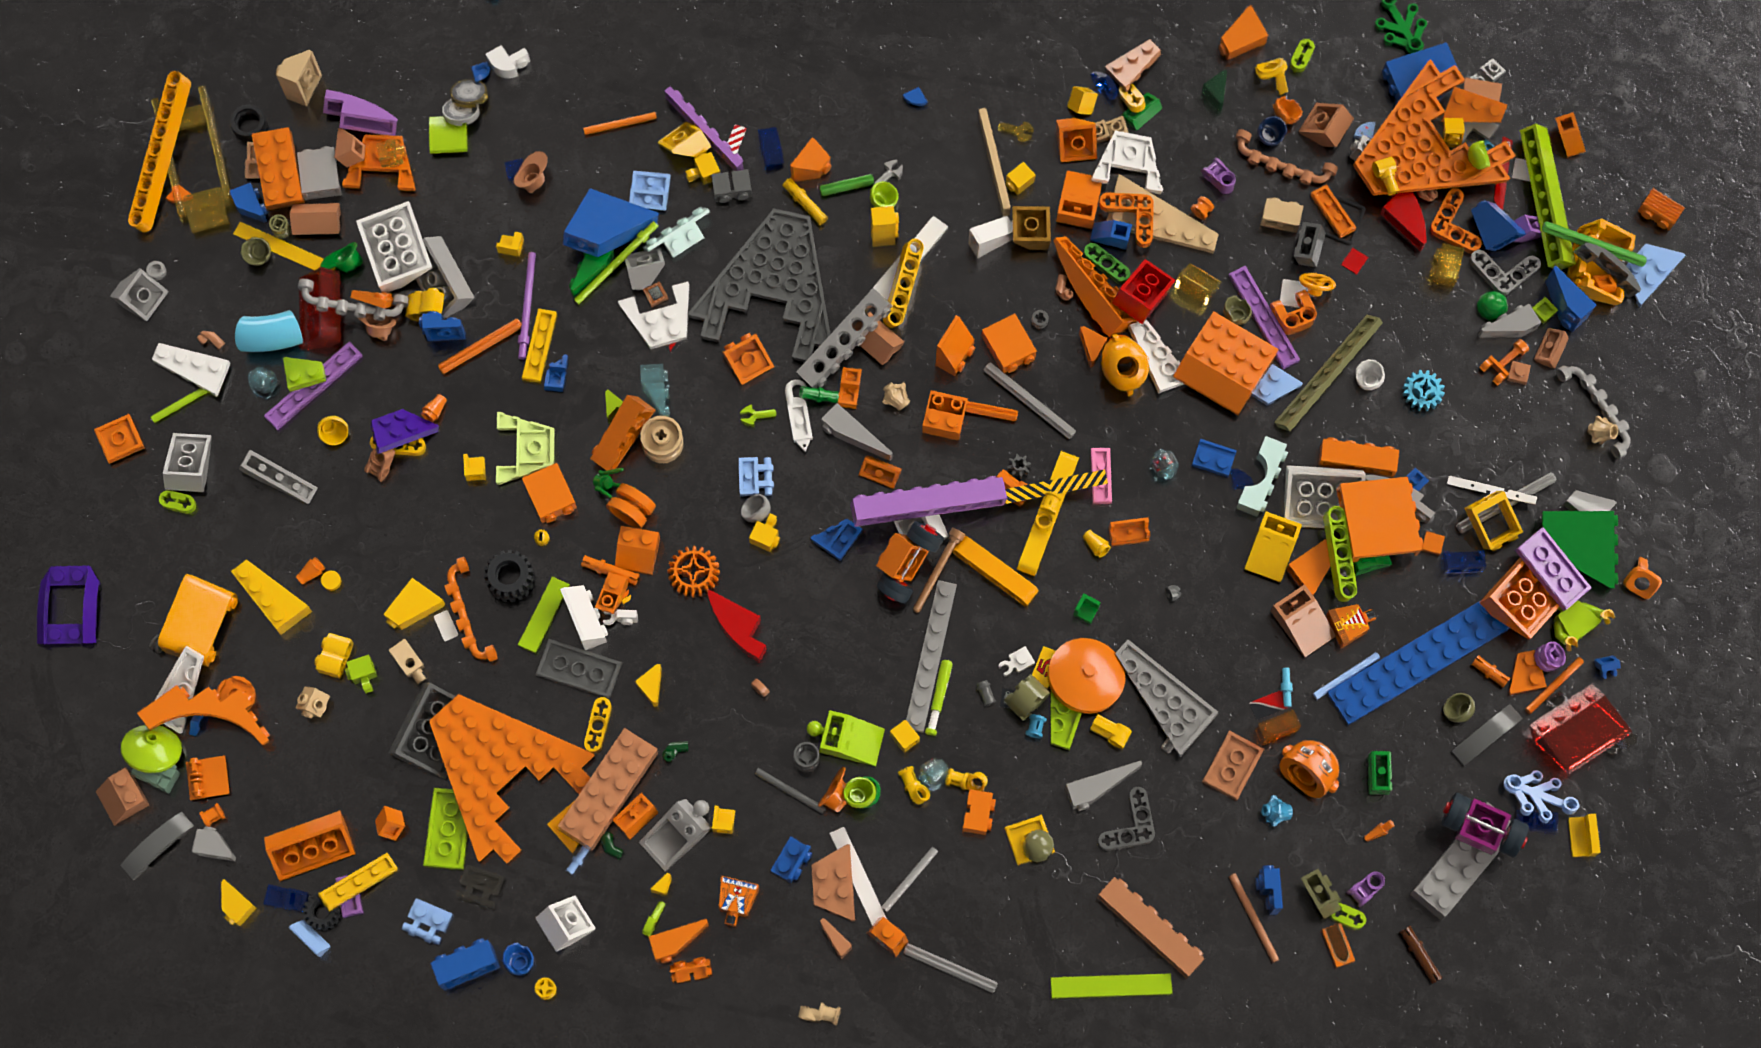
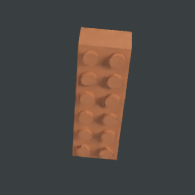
[558,728,658,852]

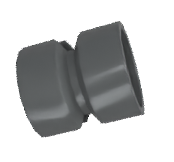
[794,742,820,773]

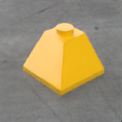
[657,121,711,157]

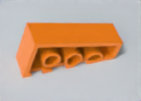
[590,395,656,471]

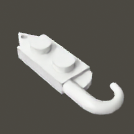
[785,379,813,452]

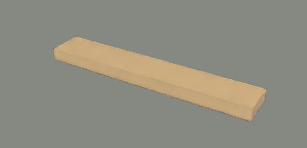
[978,108,1011,216]

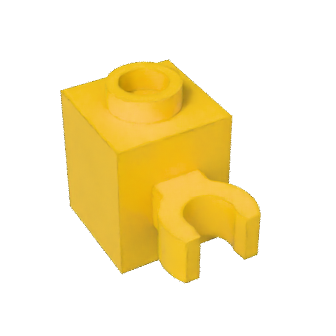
[685,152,720,185]
[749,513,780,552]

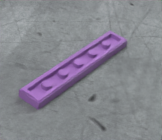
[1228,266,1300,370]
[264,341,363,431]

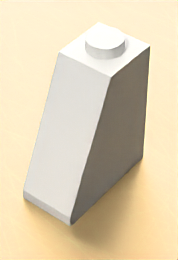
[968,216,1013,258]

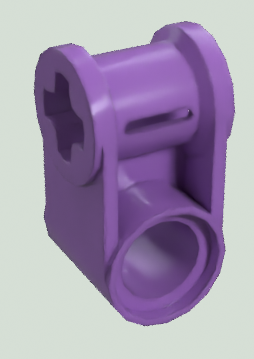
[1201,158,1236,194]
[1346,872,1385,908]

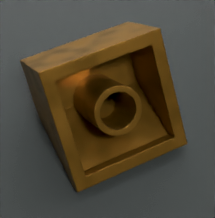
[1012,206,1051,250]

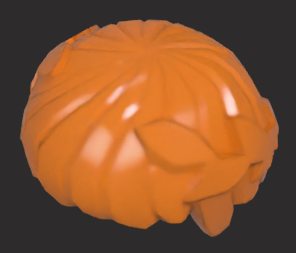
[1273,96,1303,124]

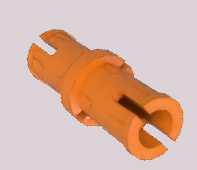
[1471,655,1510,688]

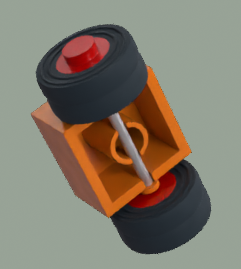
[876,521,944,603]

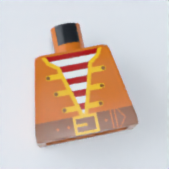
[1325,604,1376,649]

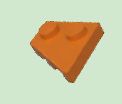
[350,290,394,309]
[1508,650,1547,696]

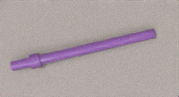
[518,252,536,359]

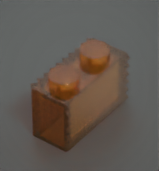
[1255,709,1301,745]

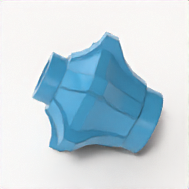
[1262,795,1293,827]

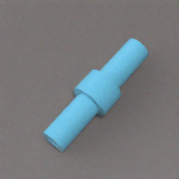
[1281,668,1293,707]

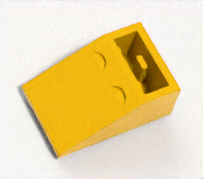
[1244,512,1302,583]

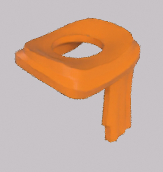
[1623,557,1662,599]

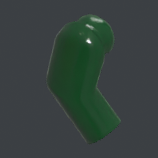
[662,741,688,762]
[600,831,624,859]

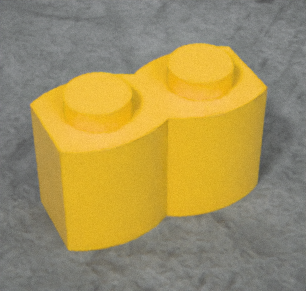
[405,288,444,321]
[314,633,354,679]

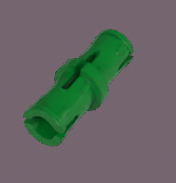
[799,386,839,403]

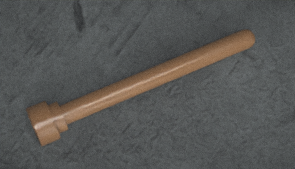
[913,528,965,613]

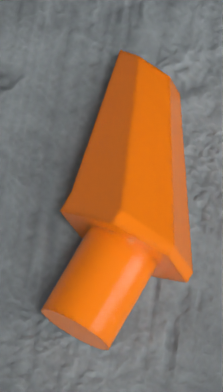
[1364,820,1395,841]

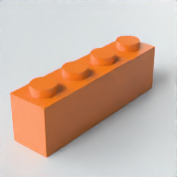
[1318,437,1399,477]

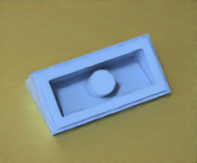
[289,920,330,957]

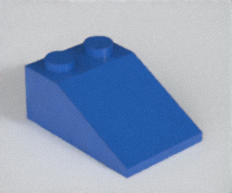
[1545,266,1596,332]

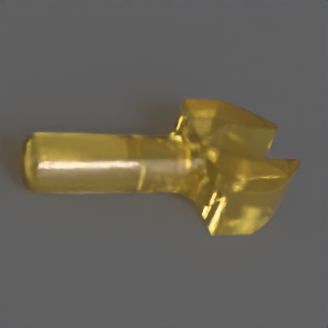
[999,121,1034,142]

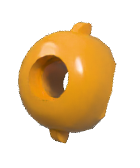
[1101,334,1149,396]

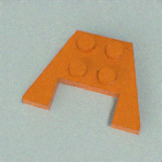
[342,134,416,191]

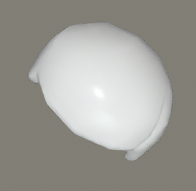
[1356,359,1385,390]

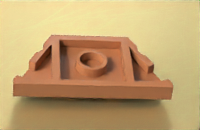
[812,844,855,921]

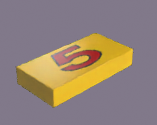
[1032,646,1056,689]

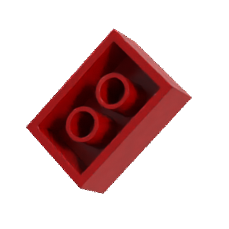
[1112,259,1176,324]

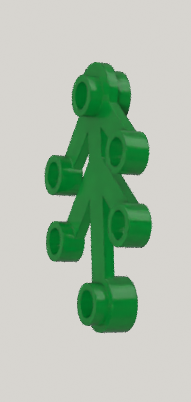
[1375,0,1427,54]

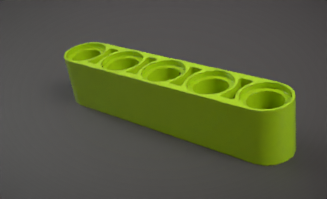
[1323,506,1357,602]

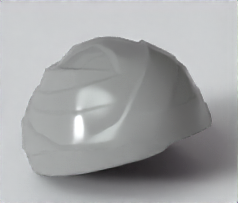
[741,494,771,523]

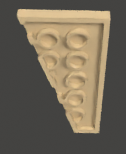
[1107,174,1218,253]

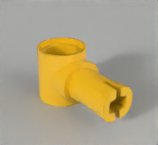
[1372,157,1400,195]

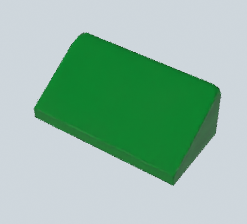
[1121,92,1162,130]

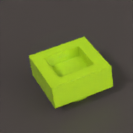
[1532,297,1558,324]

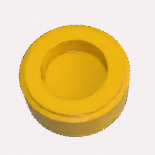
[321,571,341,591]

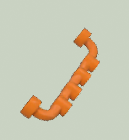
[445,557,498,662]

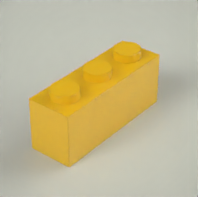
[871,206,899,247]

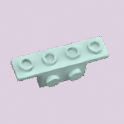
[643,207,710,258]

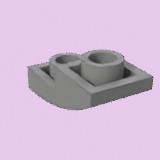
[1471,58,1505,82]

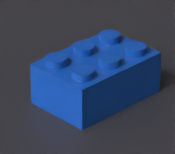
[431,939,501,991]

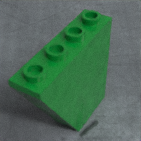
[1542,511,1618,588]

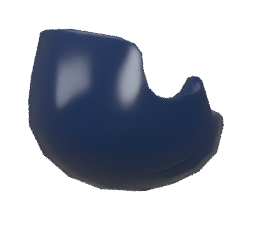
[1257,116,1287,146]

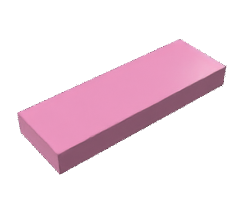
[1091,448,1112,504]

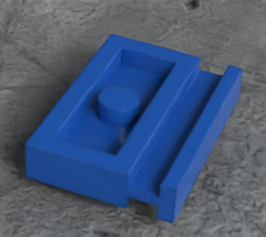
[1192,439,1237,478]

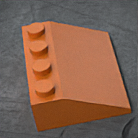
[1479,558,1559,640]

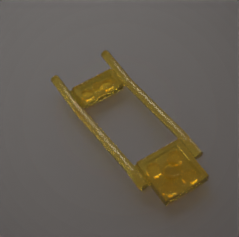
[151,86,233,233]

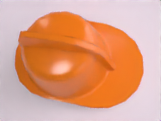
[818,767,847,812]

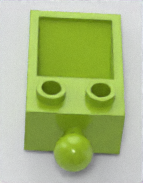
[807,710,885,767]

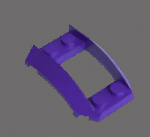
[37,566,100,644]

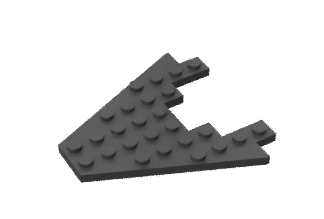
[688,208,830,362]

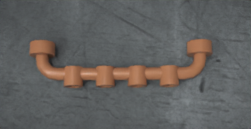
[1236,129,1338,185]

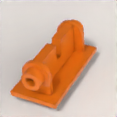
[670,957,712,983]

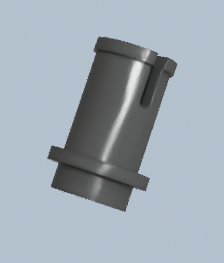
[976,680,996,706]

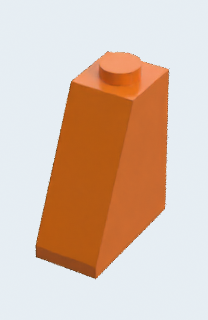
[1218,6,1268,61]
[1286,539,1330,596]

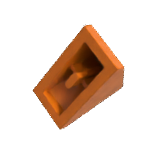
[1079,326,1108,367]

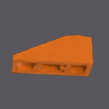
[649,919,709,964]

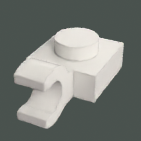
[603,609,638,625]

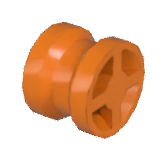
[1191,196,1214,220]

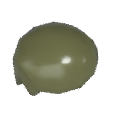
[241,237,271,266]
[1223,295,1252,325]
[1023,829,1054,862]

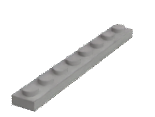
[906,580,957,733]

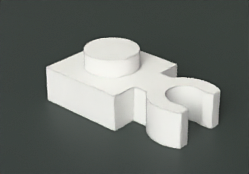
[998,646,1035,677]

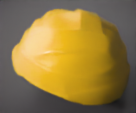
[317,416,348,445]

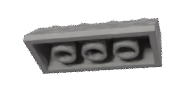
[416,236,475,318]

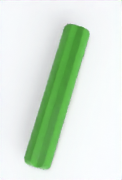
[820,174,874,196]

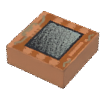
[643,281,668,307]

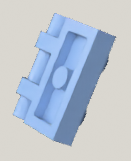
[739,457,774,496]
[402,898,453,945]

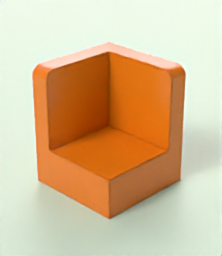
[375,806,405,841]

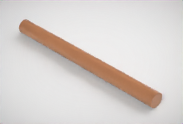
[1229,873,1279,963]

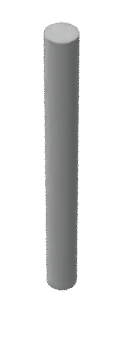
[881,847,938,912]

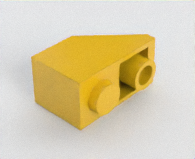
[1443,118,1464,148]

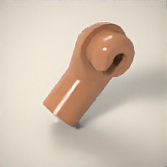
[1416,190,1438,202]
[1055,274,1073,301]
[197,331,225,349]

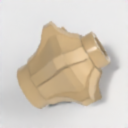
[882,382,910,411]
[1588,416,1618,445]

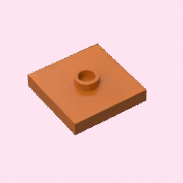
[94,414,145,464]

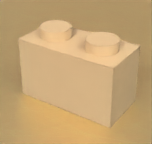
[1260,198,1303,233]

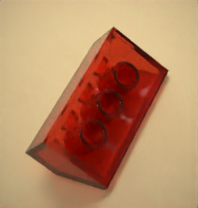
[299,267,341,349]

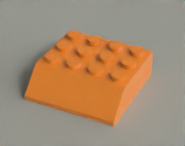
[1173,311,1279,415]

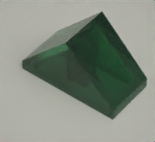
[1202,70,1227,111]

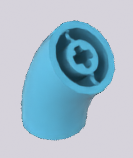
[235,310,303,352]

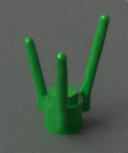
[593,468,635,499]

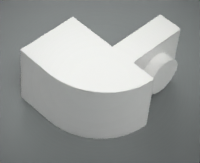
[486,45,530,78]

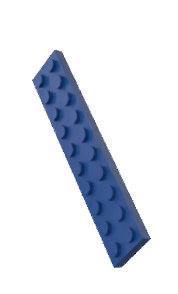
[1327,601,1510,726]

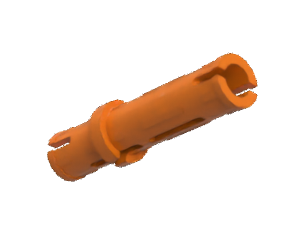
[581,555,640,585]

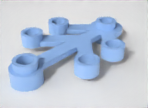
[1503,770,1579,823]

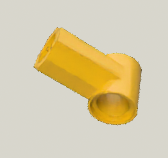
[1090,714,1132,749]

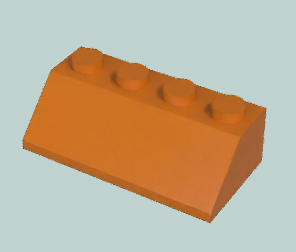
[264,811,355,881]

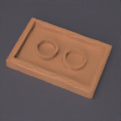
[1202,731,1264,801]

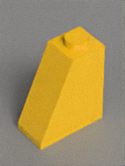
[383,578,445,630]

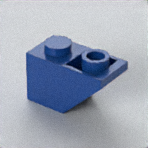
[230,182,268,222]
[1090,220,1132,249]

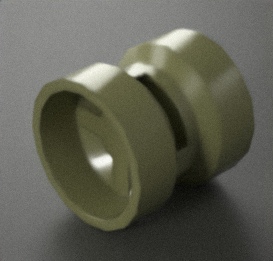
[269,214,291,239]

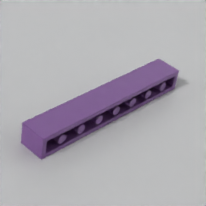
[850,476,1007,527]

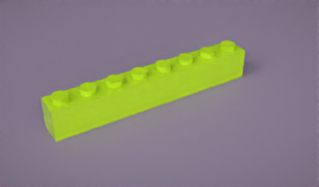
[1520,123,1576,270]

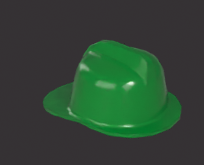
[320,242,363,272]

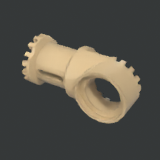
[798,1003,841,1025]

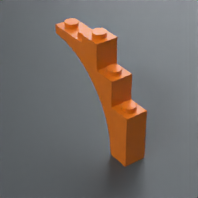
[137,685,270,747]

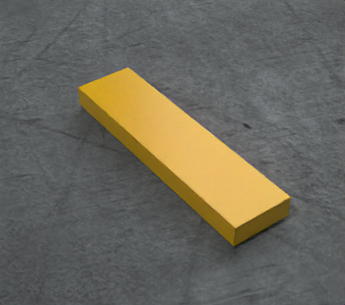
[522,308,557,384]
[318,853,398,912]

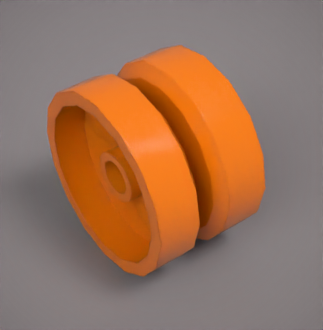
[606,483,656,529]

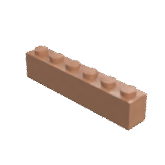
[1097,877,1205,979]

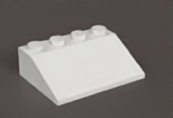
[356,201,432,292]
[1284,465,1366,528]

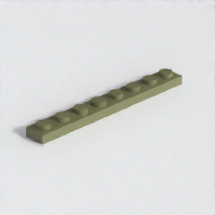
[1274,315,1383,431]

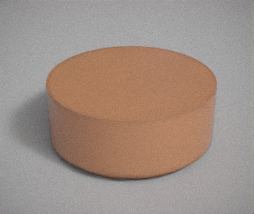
[751,679,770,697]

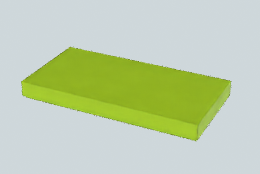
[423,788,468,870]

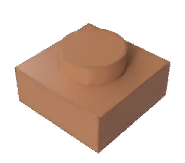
[1507,361,1531,385]

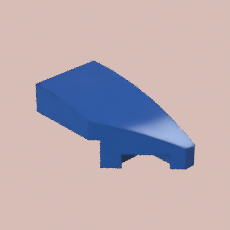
[544,354,568,392]

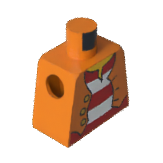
[867,917,909,957]

